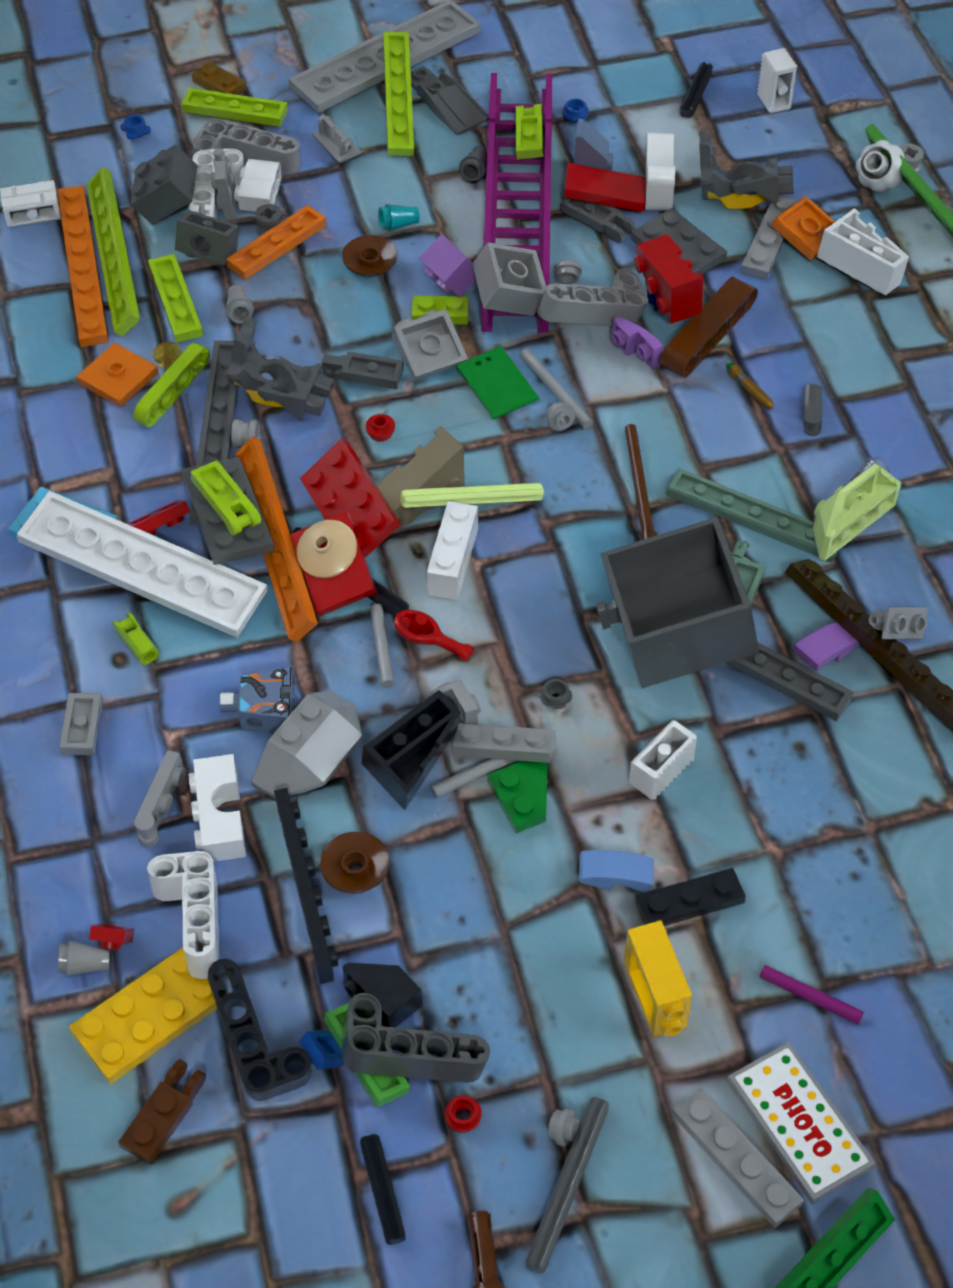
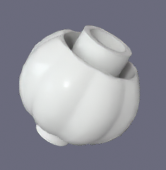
[856,140,904,193]

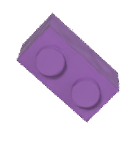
[419,234,476,297]

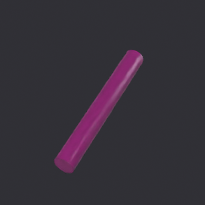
[759,965,864,1025]

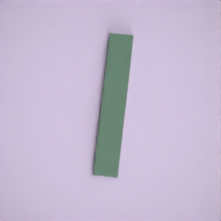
[666,468,840,562]

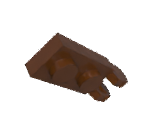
[118,1059,206,1165]

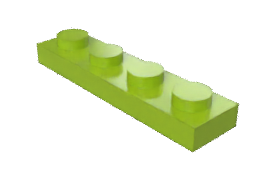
[181,88,288,127]
[148,254,203,343]

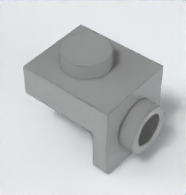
[431,679,481,725]

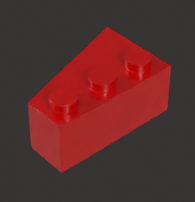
[633,234,704,324]

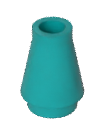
[378,204,420,231]

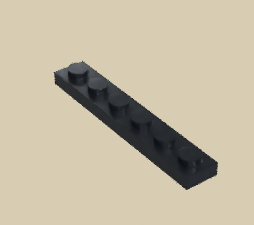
[274,788,339,984]

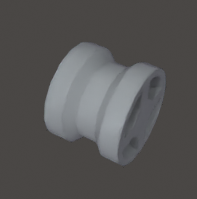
[900,144,924,174]
[231,419,260,448]

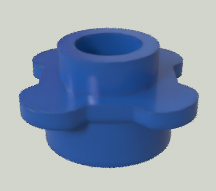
[120,114,151,140]

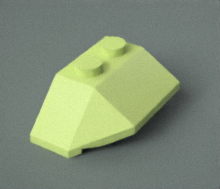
[813,464,902,561]

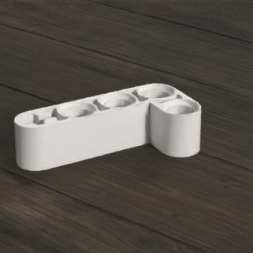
[645,132,675,211]
[189,149,244,241]
[147,851,219,979]

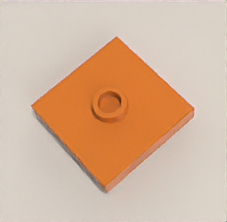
[771,196,835,261]
[76,342,159,408]

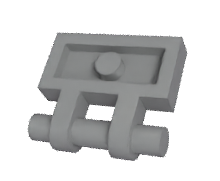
[211,148,237,220]

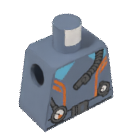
[220,666,295,734]

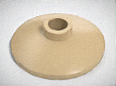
[297,520,357,579]

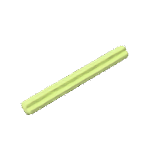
[400,483,544,508]

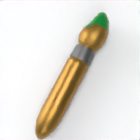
[726,363,774,409]

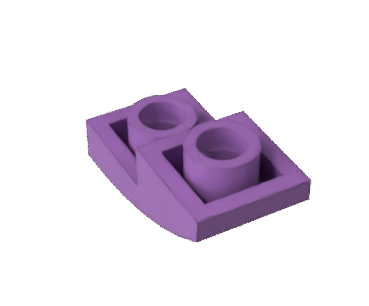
[611,317,664,370]
[794,623,860,672]

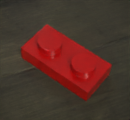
[128,500,190,535]

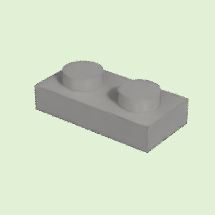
[59,693,103,755]

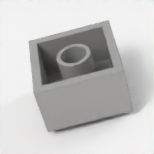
[472,242,546,316]

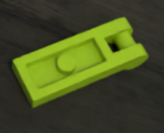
[516,104,544,160]
[190,460,261,536]

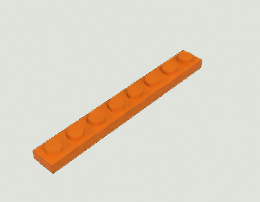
[57,185,109,347]
[234,437,318,642]

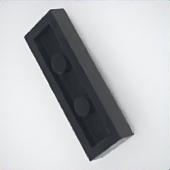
[635,868,746,926]

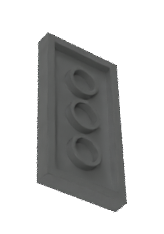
[181,457,274,565]

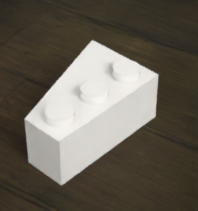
[817,208,909,295]

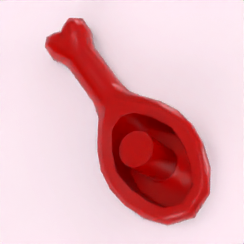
[394,610,474,661]

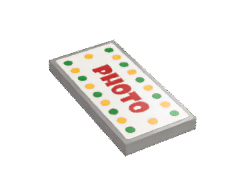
[727,1042,876,1204]

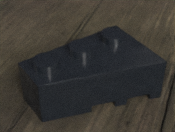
[361,690,461,810]

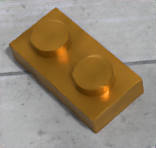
[192,61,247,95]

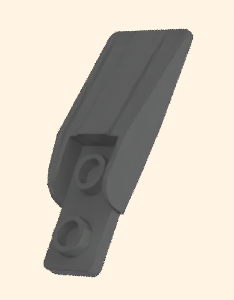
[411,66,489,135]

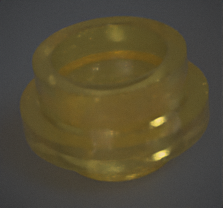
[153,342,182,368]

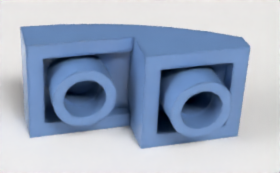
[579,850,654,892]

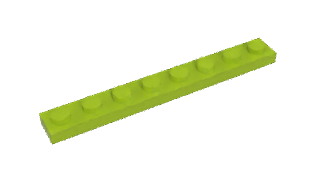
[86,167,140,336]

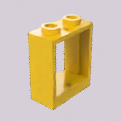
[624,920,693,1038]

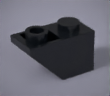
[342,962,423,1028]

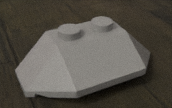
[251,690,363,799]

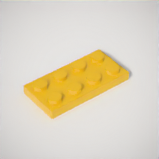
[68,947,228,1085]

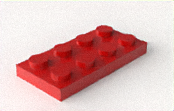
[300,438,401,558]

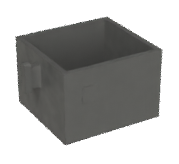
[596,517,759,688]

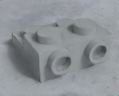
[392,309,468,381]

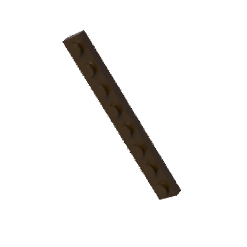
[785,559,953,732]

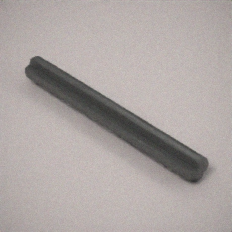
[526,1097,609,1274]

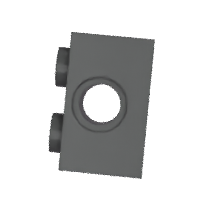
[175,210,239,266]

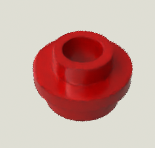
[366,414,395,442]
[445,1095,482,1133]

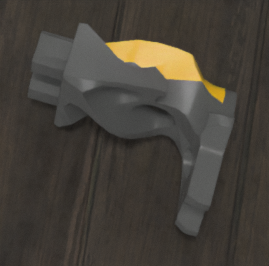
[699,131,794,209]
[226,317,334,420]

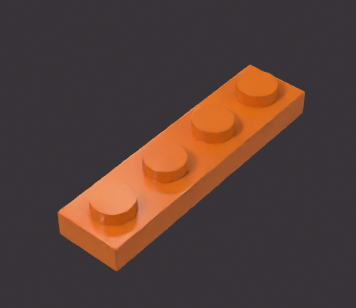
[226,205,327,280]

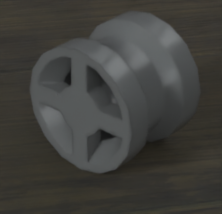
[255,204,282,236]

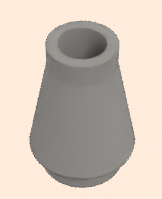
[226,285,254,324]
[58,940,110,976]

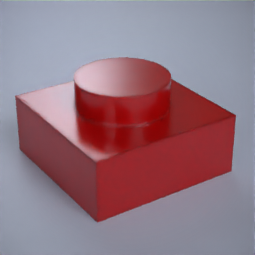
[89,924,135,950]

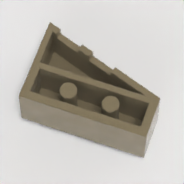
[376,425,465,531]

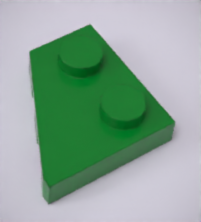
[487,761,547,834]

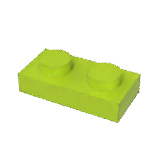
[412,296,469,324]

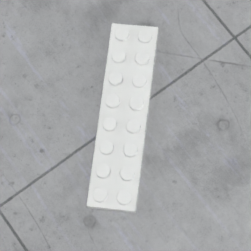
[17,491,267,638]

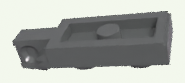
[322,351,404,389]

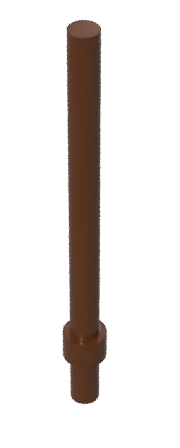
[625,424,658,541]

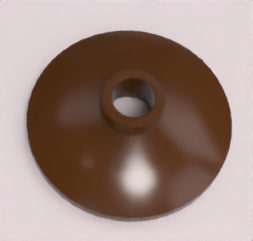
[342,235,397,276]
[320,832,389,894]

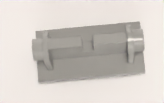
[312,115,361,163]
[869,607,928,639]

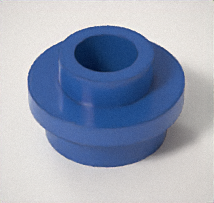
[563,98,589,123]

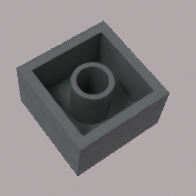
[130,144,197,225]

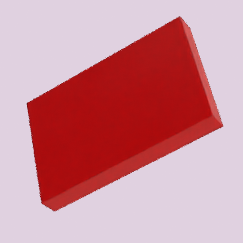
[563,163,646,212]
[290,510,377,617]

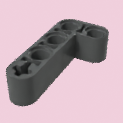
[342,993,490,1083]

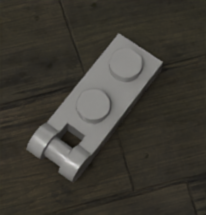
[134,750,186,847]

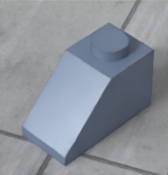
[575,119,613,170]

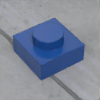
[299,1030,344,1070]

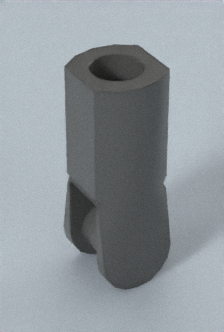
[803,384,822,436]

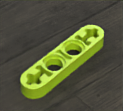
[133,342,210,428]

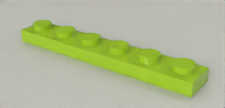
[383,32,414,156]

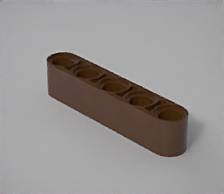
[659,277,758,378]

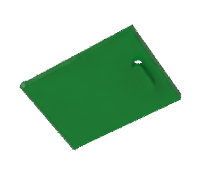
[456,346,539,420]

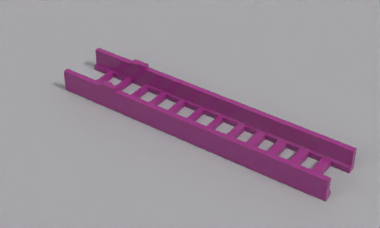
[481,73,552,333]

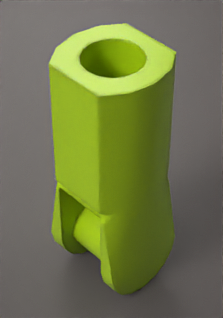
[112,613,159,665]

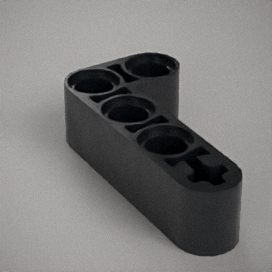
[208,958,312,1101]

